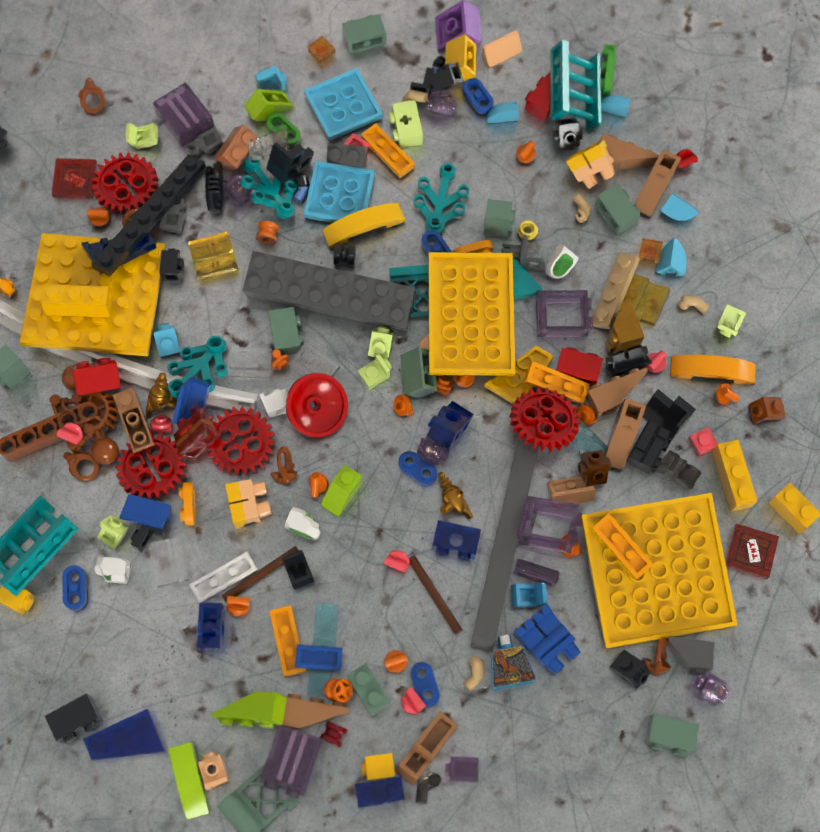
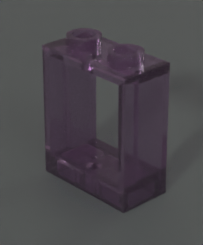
[535,290,593,337]
[517,496,583,553]

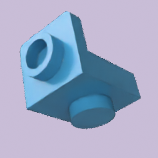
[511,582,548,608]

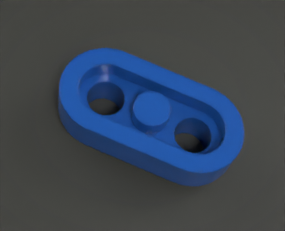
[463,78,493,114]
[421,230,452,255]
[398,451,437,487]
[62,565,87,611]
[410,662,440,708]

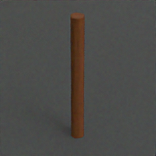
[221,546,299,603]
[409,555,463,635]

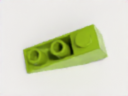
[211,691,287,728]

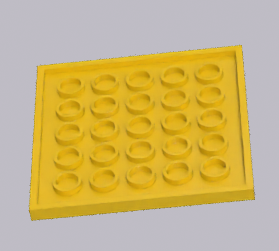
[19,233,166,356]
[580,493,738,648]

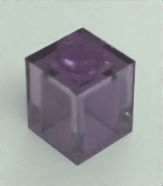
[445,757,479,783]

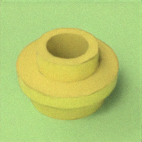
[517,220,538,241]

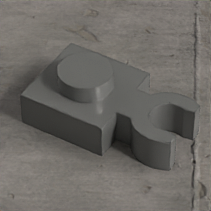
[186,127,223,158]
[159,199,186,234]

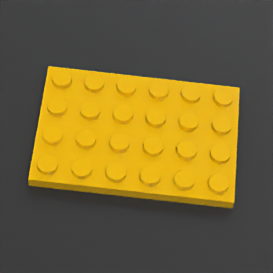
[428,252,515,376]

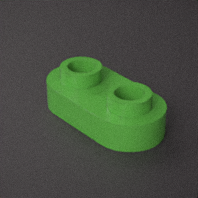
[267,113,301,147]

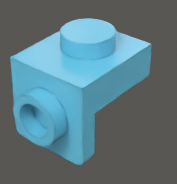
[254,65,287,91]
[153,323,180,357]

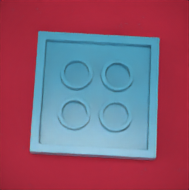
[304,68,383,141]
[303,161,375,223]

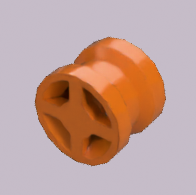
[256,221,279,245]
[324,678,353,702]

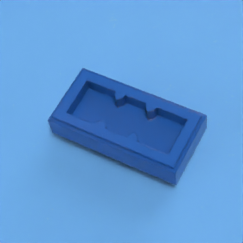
[295,644,342,671]

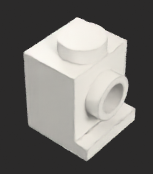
[259,389,289,420]

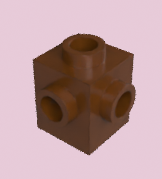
[578,450,611,487]

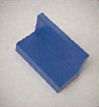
[172,377,211,424]
[119,494,172,529]

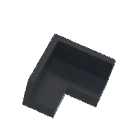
[266,142,314,184]
[643,389,696,441]

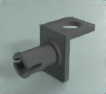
[501,235,545,270]

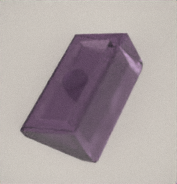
[513,559,559,587]

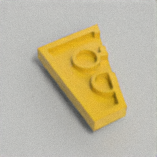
[484,345,554,404]

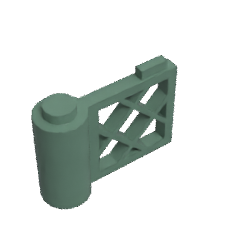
[217,759,301,832]

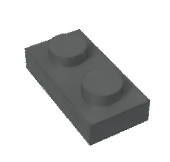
[327,143,368,167]

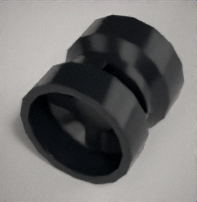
[333,244,356,266]

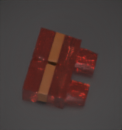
[173,406,221,460]

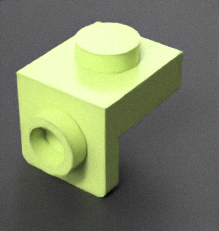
[125,123,158,150]
[716,304,746,338]
[368,326,394,360]
[97,515,129,550]

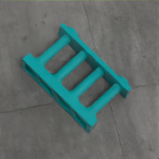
[550,40,602,132]
[0,495,79,596]

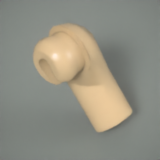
[402,90,428,103]
[573,194,591,223]
[678,295,711,314]
[463,656,485,691]

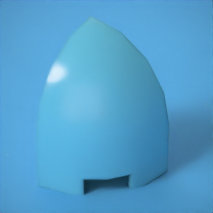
[601,95,631,118]
[486,101,519,123]
[660,192,699,221]
[656,238,687,276]

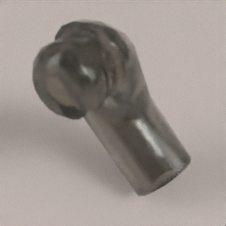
[415,772,441,804]

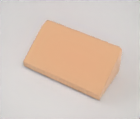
[482,30,522,68]
[547,476,595,508]

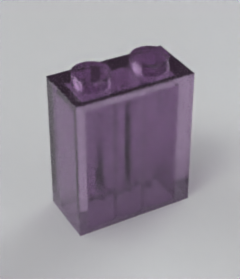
[152,82,215,147]
[260,725,323,798]

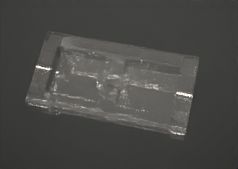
[247,129,290,160]

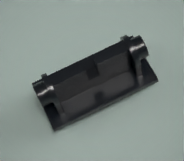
[605,345,652,376]

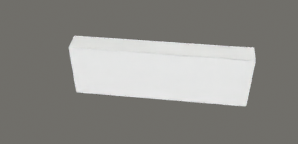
[189,551,258,605]

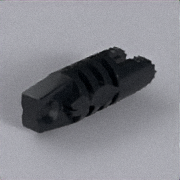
[205,161,224,214]

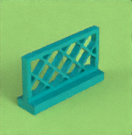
[389,265,429,318]

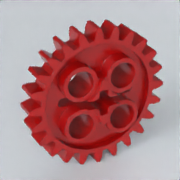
[92,152,159,215]
[509,387,580,452]
[205,406,276,476]
[115,432,187,500]

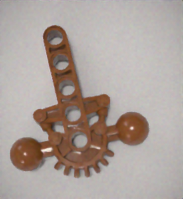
[0,364,119,465]

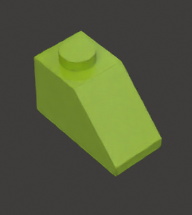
[244,89,293,121]
[321,464,363,518]

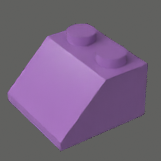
[435,0,482,52]

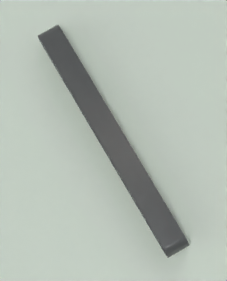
[471,431,542,651]

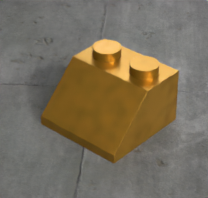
[606,299,644,355]

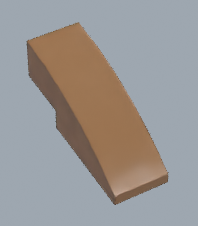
[395,711,458,786]

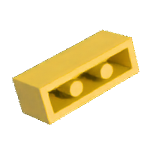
[41,284,112,317]
[712,440,758,512]

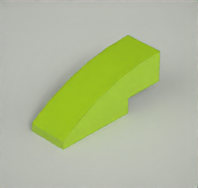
[168,742,210,819]

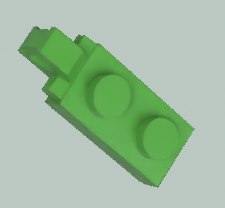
[601,44,617,98]

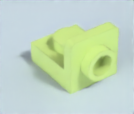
[358,354,392,390]

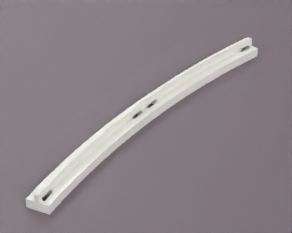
[0,300,258,415]

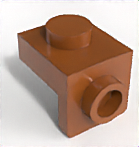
[748,397,786,424]

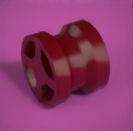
[320,721,348,747]

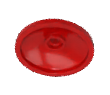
[286,373,348,437]

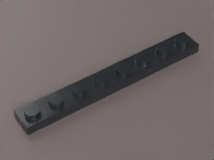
[91,154,206,276]

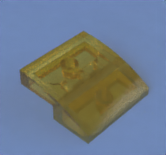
[188,231,238,281]
[619,274,670,327]

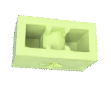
[389,100,423,148]

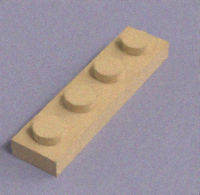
[590,253,640,330]

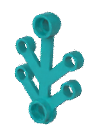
[240,155,297,219]
[414,163,470,233]
[167,336,228,399]

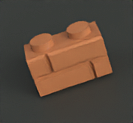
[213,125,258,171]

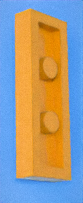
[361,123,415,179]
[524,361,590,405]
[591,513,654,579]
[269,605,306,678]

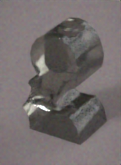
[655,450,701,489]

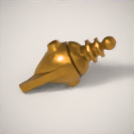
[145,372,177,418]
[438,472,473,519]

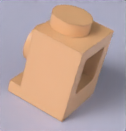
[198,752,230,790]

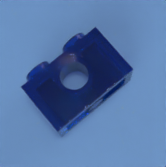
[427,401,474,449]
[432,520,481,561]
[197,603,225,652]
[355,776,405,809]

